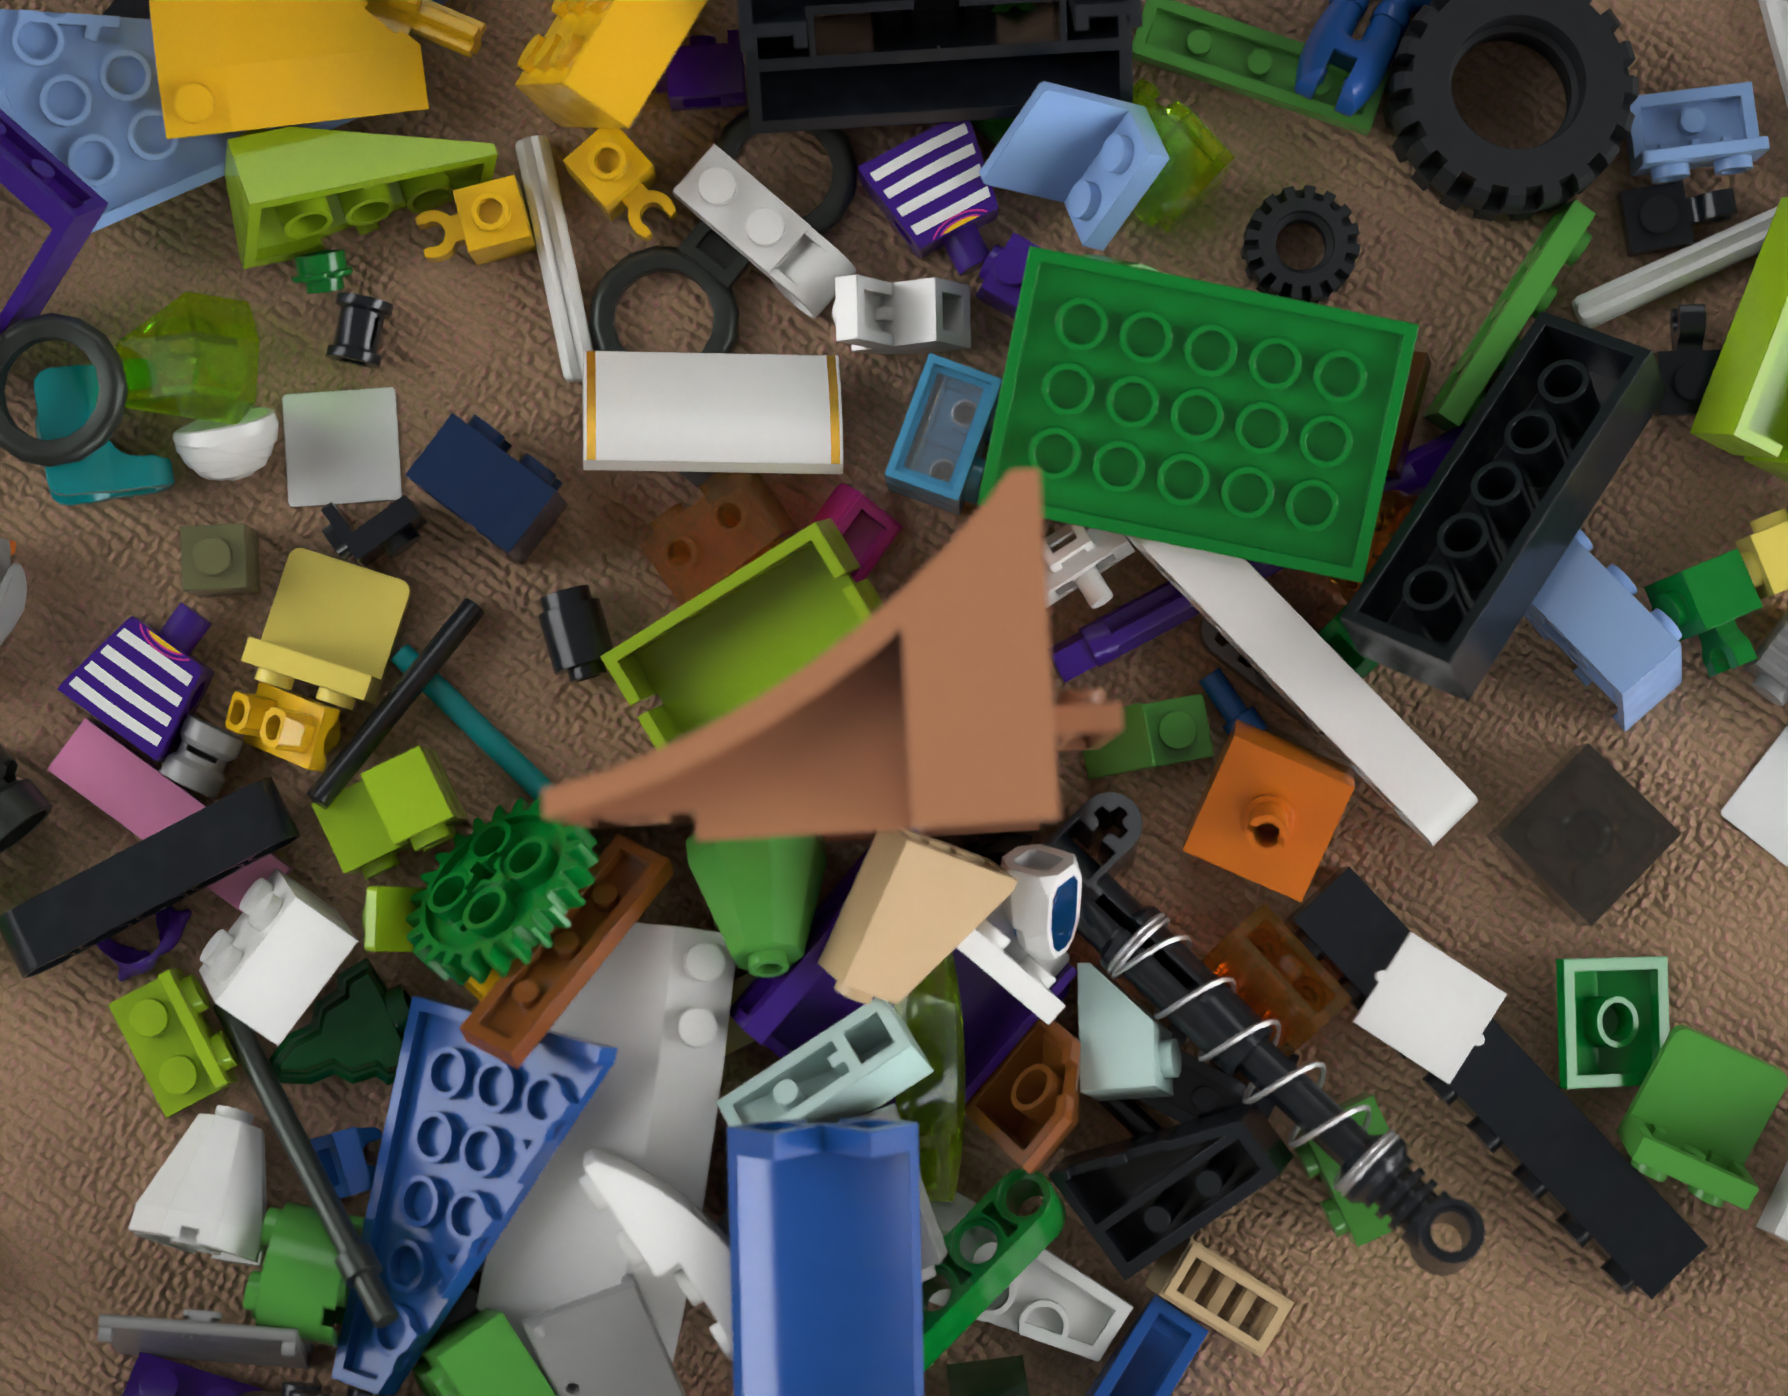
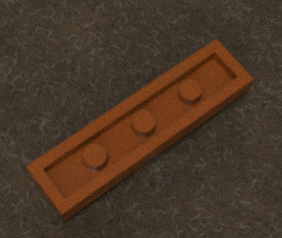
[459,834,674,1069]

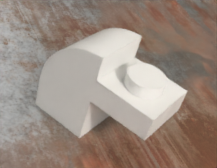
[832,274,971,354]

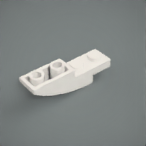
[579,1147,733,1361]

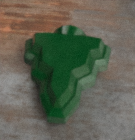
[268,958,412,1085]

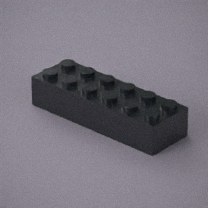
[1340,311,1667,702]

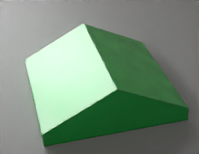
[1556,956,1670,1089]

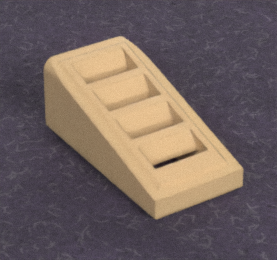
[1145,1238,1294,1358]

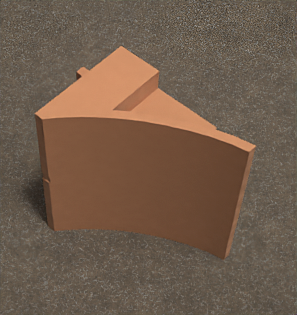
[542,468,1123,842]

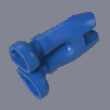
[1295,0,1433,117]

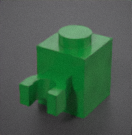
[1644,548,1763,677]

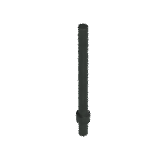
[213,1003,399,1328]

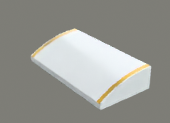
[582,351,843,474]

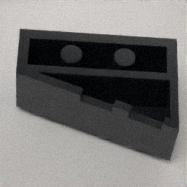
[1048,1103,1293,1281]

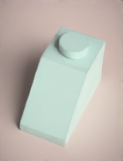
[1077,962,1182,1101]

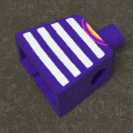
[858,121,999,277]
[57,602,215,762]

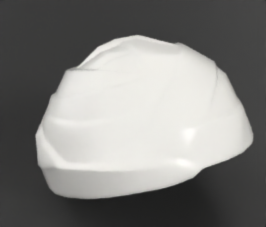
[173,407,278,481]

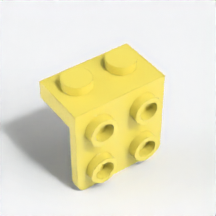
[241,548,411,711]

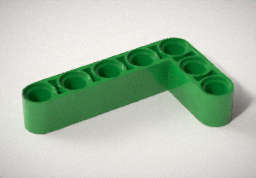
[922,1168,1067,1372]

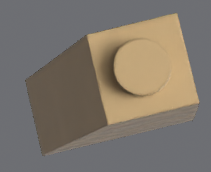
[818,829,1018,1005]

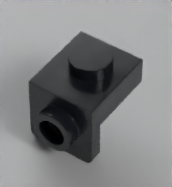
[321,495,428,566]

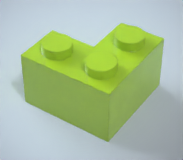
[311,746,468,880]

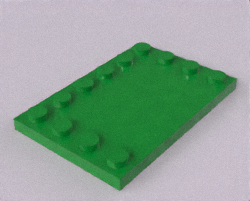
[977,246,1419,583]

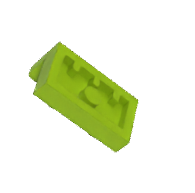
[108,968,239,1118]

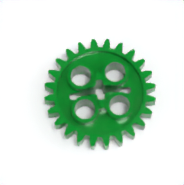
[405,796,599,985]

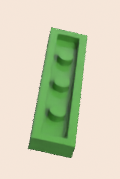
[1132,0,1389,136]
[1422,199,1596,431]

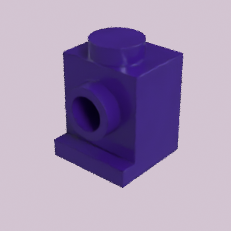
[655,29,747,111]
[975,233,1041,320]

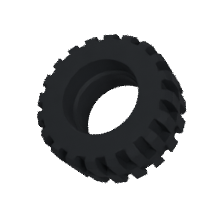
[1383,0,1639,221]

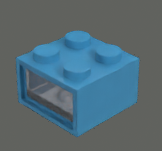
[884,353,1002,516]

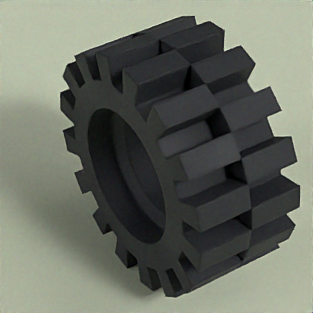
[1241,185,1360,304]

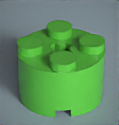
[243,1202,365,1347]

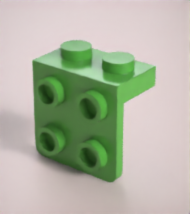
[1616,1025,1788,1210]

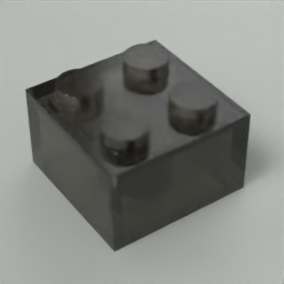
[1486,743,1682,926]

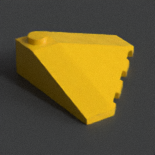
[149,0,429,139]

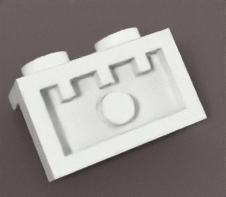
[957,904,1070,1025]

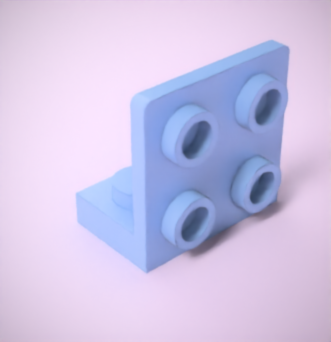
[979,81,1170,251]

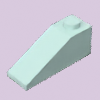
[716,997,934,1127]

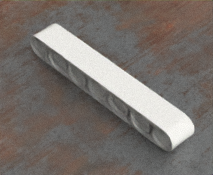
[1126,535,1479,847]

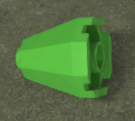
[686,832,828,978]

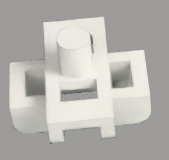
[1043,523,1135,609]

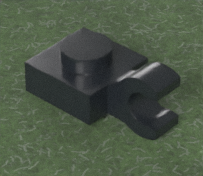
[1616,180,1738,257]
[1654,304,1721,417]

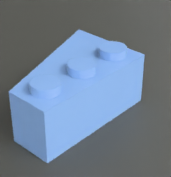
[1524,529,1682,732]

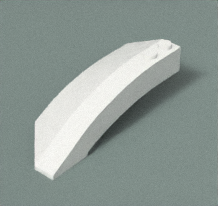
[475,923,735,1392]

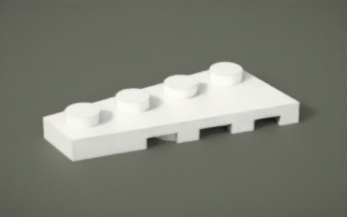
[919,1166,1133,1362]

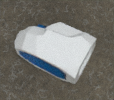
[1000,844,1082,961]

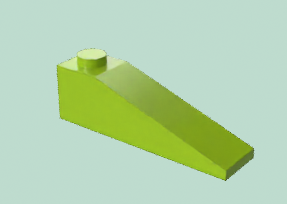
[224,127,498,270]

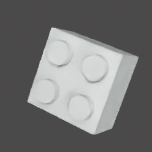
[199,868,358,1046]

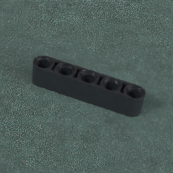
[0,777,301,979]

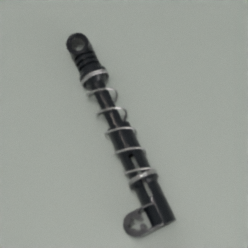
[1043,792,1485,1276]

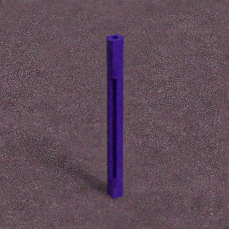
[1050,423,1466,683]

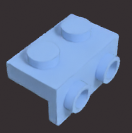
[1626,81,1770,183]

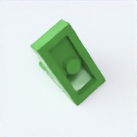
[1082,693,1214,780]

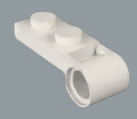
[673,144,857,319]

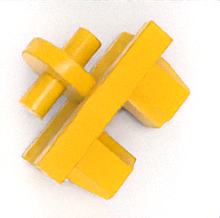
[225,681,341,772]

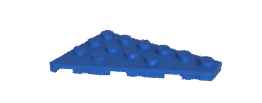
[331,996,618,1395]

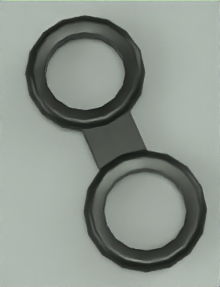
[589,107,858,354]
[0,313,128,467]

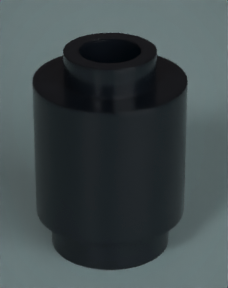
[538,585,614,683]

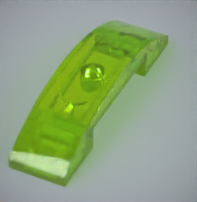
[888,952,965,1202]

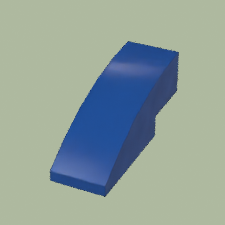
[1084,1295,1209,1396]

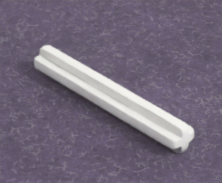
[515,135,594,383]
[1572,206,1778,328]

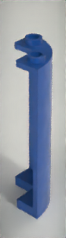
[727,1118,924,1396]

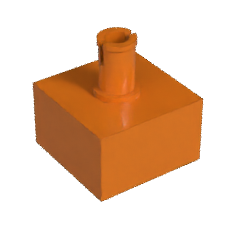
[1182,719,1355,902]

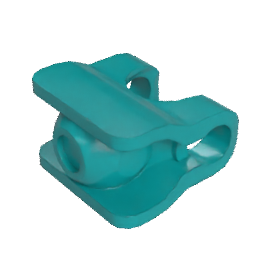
[34,360,175,506]

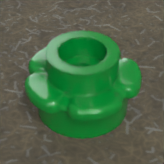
[291,249,353,294]

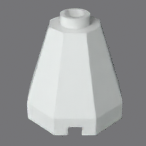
[128,1105,267,1267]

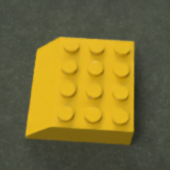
[515,0,707,128]

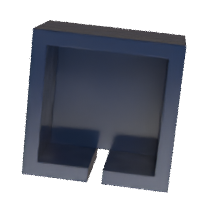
[405,413,568,565]

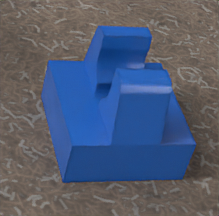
[310,1126,382,1198]

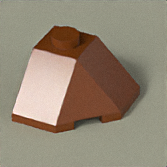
[961,1018,1081,1174]

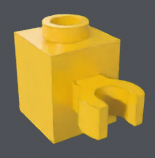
[563,128,678,242]
[415,175,537,265]

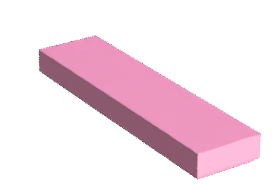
[47,718,293,913]

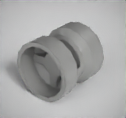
[159,714,245,799]

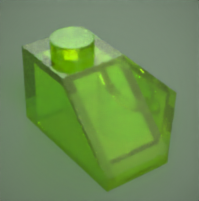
[1133,78,1235,233]
[115,291,260,425]

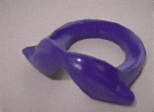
[97,906,192,982]

